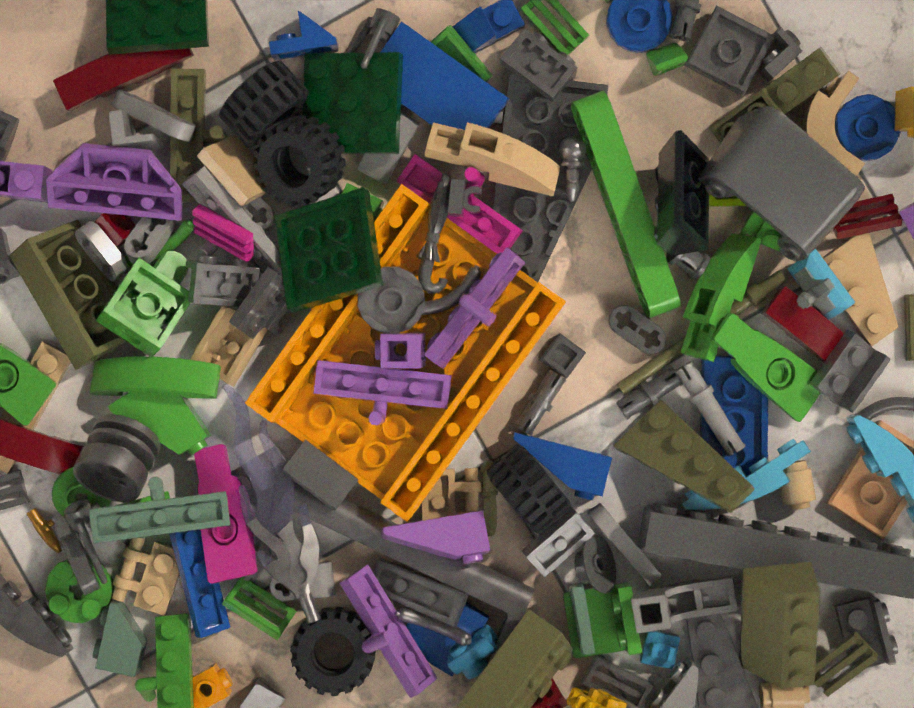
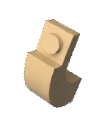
[801,71,865,176]

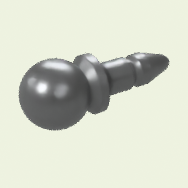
[559,136,586,202]

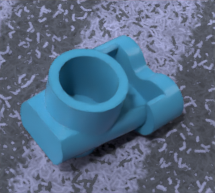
[447,625,498,679]

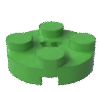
[45,556,114,623]

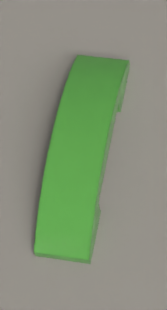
[89,356,221,399]

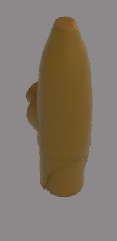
[26,508,62,553]

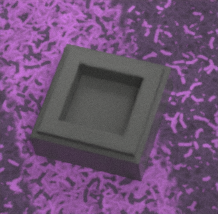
[540,333,586,379]

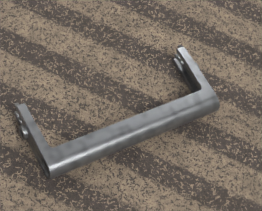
[244,479,534,676]

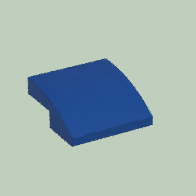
[405,602,489,677]

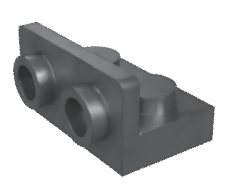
[500,28,578,102]
[186,255,260,307]
[809,329,890,413]
[834,596,898,668]

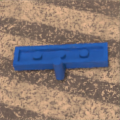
[169,529,231,638]

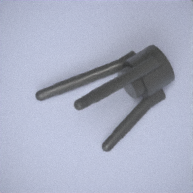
[346,8,400,69]
[64,499,130,584]

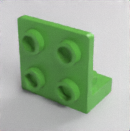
[563,582,642,659]

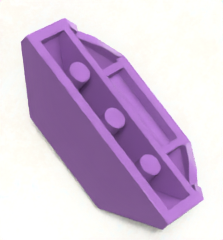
[46,143,182,221]

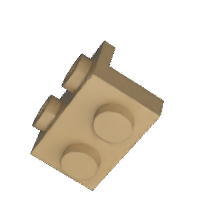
[190,306,268,386]

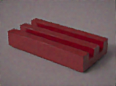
[833,194,903,240]

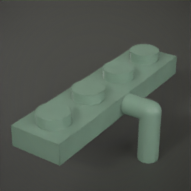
[89,477,230,544]

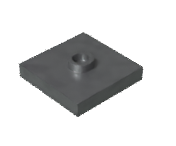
[684,5,775,96]

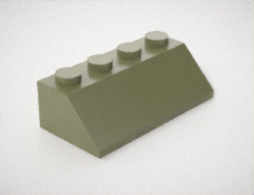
[9,219,128,370]
[740,561,820,688]

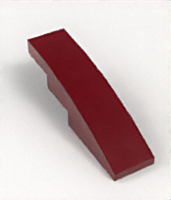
[53,48,194,111]

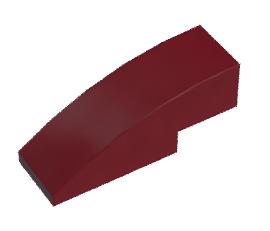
[761,286,844,363]

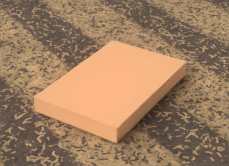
[826,420,914,540]

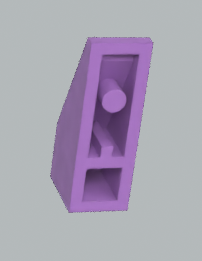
[381,510,490,564]

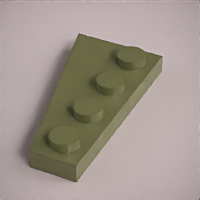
[614,399,755,513]

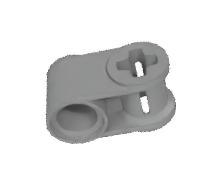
[270,561,336,601]

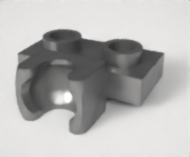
[229,267,296,339]

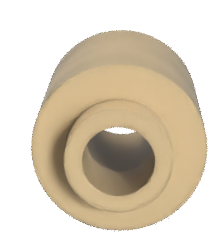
[780,460,816,510]
[759,681,810,708]

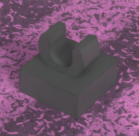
[448,179,482,217]

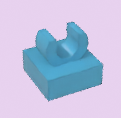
[640,631,680,669]

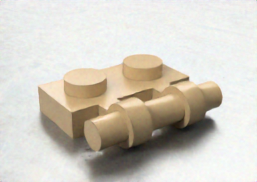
[422,468,482,521]
[111,537,180,616]

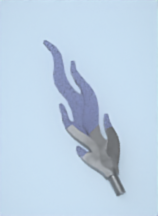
[222,384,321,624]

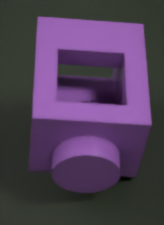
[375,332,426,368]

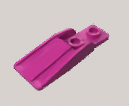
[194,444,257,584]

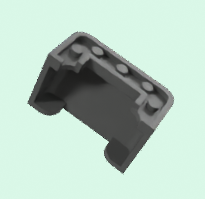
[698,106,865,261]

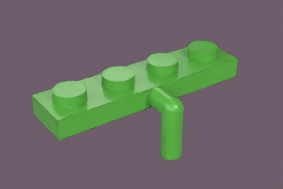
[135,613,194,708]

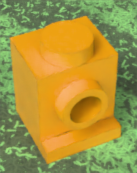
[193,663,233,708]

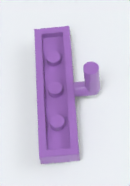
[424,247,525,369]
[314,360,452,425]
[340,565,438,698]

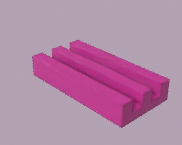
[192,204,254,262]

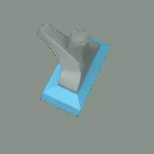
[787,249,855,320]

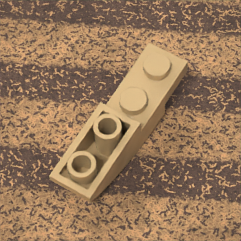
[424,122,561,196]

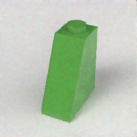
[107,392,212,456]

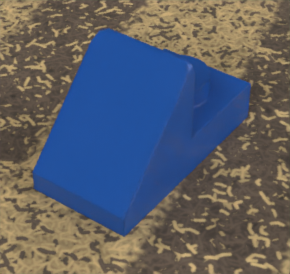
[452,0,525,53]
[269,11,339,61]

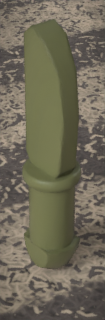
[481,460,498,537]

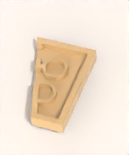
[823,233,898,347]

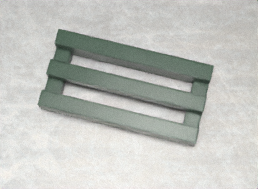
[569,583,595,655]

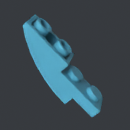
[846,414,914,523]
[682,438,811,510]

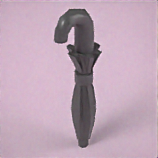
[416,173,451,294]

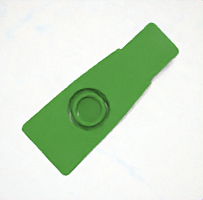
[712,313,821,422]
[0,343,56,426]

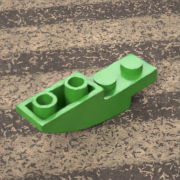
[680,233,762,362]

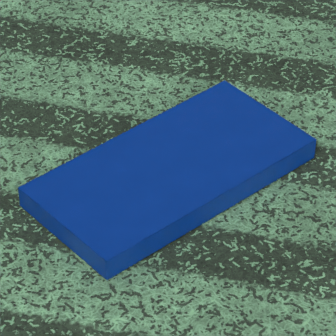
[381,22,510,130]
[700,356,768,477]

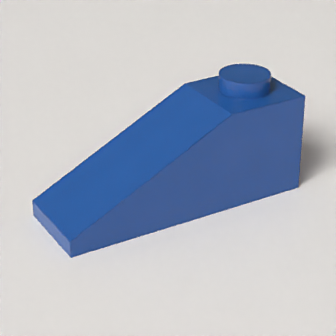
[512,432,612,500]

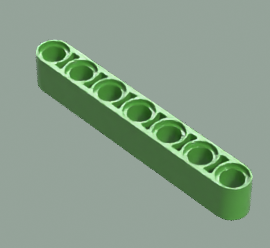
[571,91,681,319]

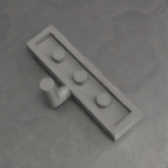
[182,166,283,277]

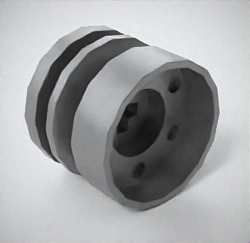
[73,414,161,503]

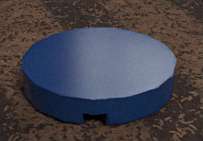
[606,0,673,53]
[835,94,901,161]

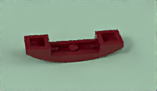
[0,418,85,474]

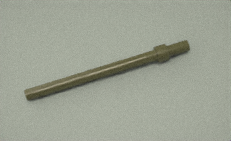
[617,270,786,395]

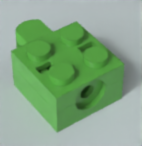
[95,251,190,357]

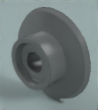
[574,534,616,593]

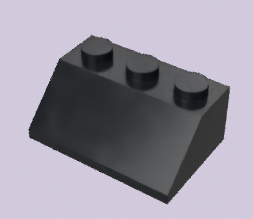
[654,130,709,256]

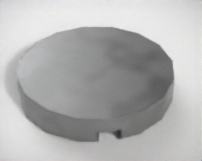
[358,267,425,334]

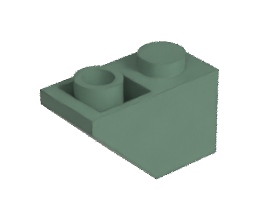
[93,600,147,677]

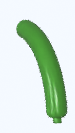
[125,219,195,267]

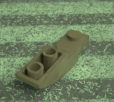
[709,47,841,144]

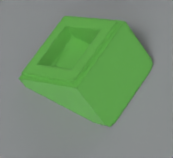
[646,43,688,76]

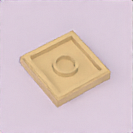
[197,135,266,206]

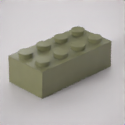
[456,610,573,708]

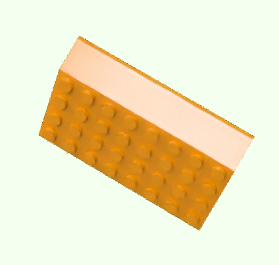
[245,184,566,522]

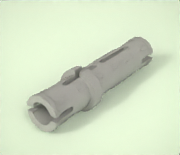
[675,360,745,457]

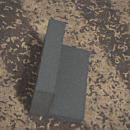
[282,439,358,510]

